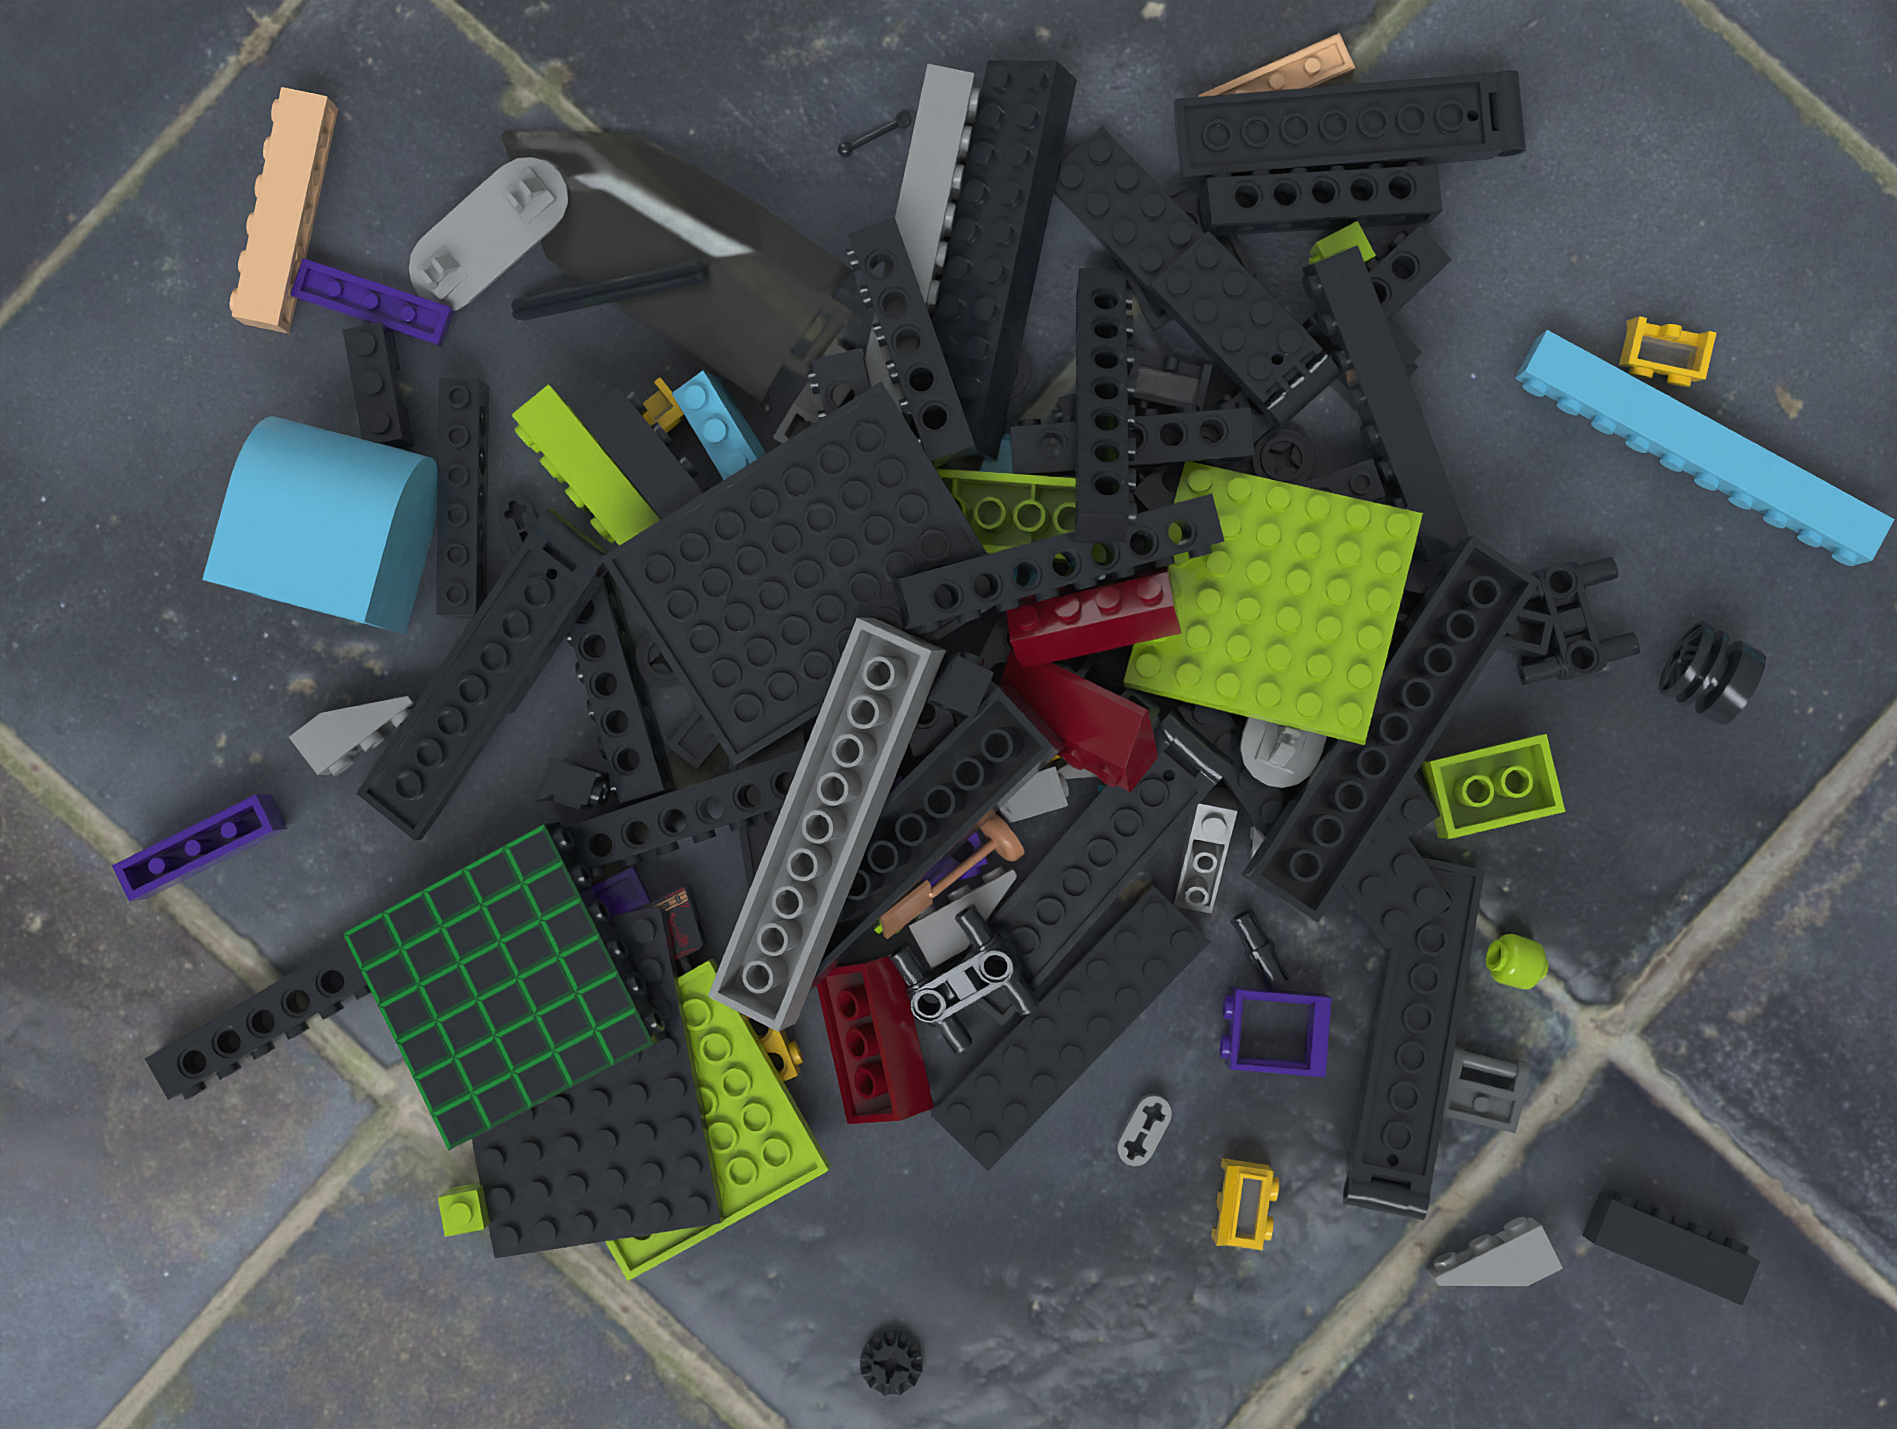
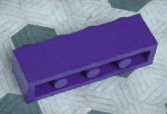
[112,794,288,901]

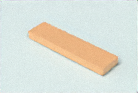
[1198,33,1355,97]

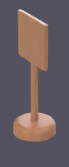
[880,814,1024,939]

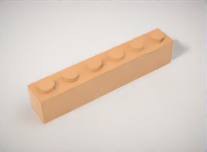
[230,87,338,334]

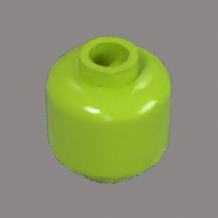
[1485,934,1549,990]

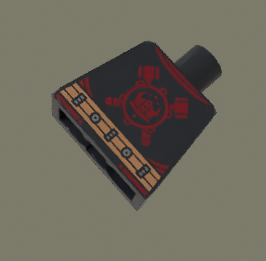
[636,884,707,978]

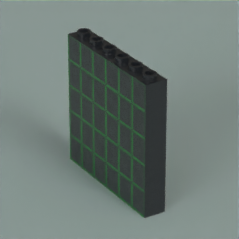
[343,822,667,1151]

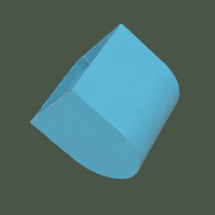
[202,416,438,634]

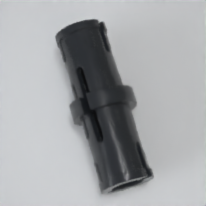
[1230,909,1290,990]

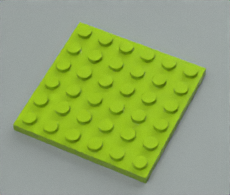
[1123,462,1423,745]
[605,958,832,1281]

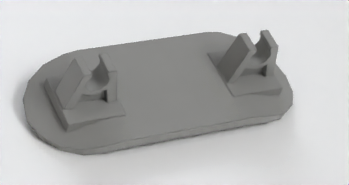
[409,157,568,311]
[1240,717,1327,788]

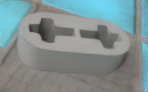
[1116,1093,1172,1166]

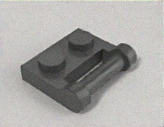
[1443,1044,1531,1134]

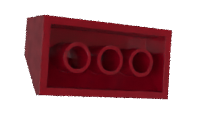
[1006,565,1182,669]
[999,648,1158,792]
[817,954,934,1124]

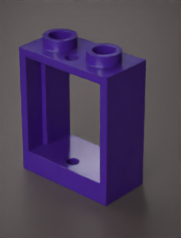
[1219,986,1332,1077]

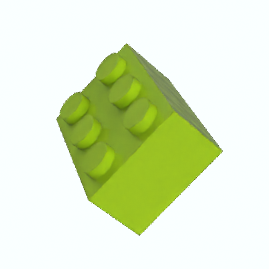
[1420,734,1565,839]

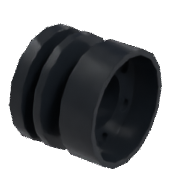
[1658,621,1766,725]

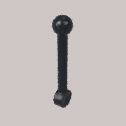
[838,111,911,158]

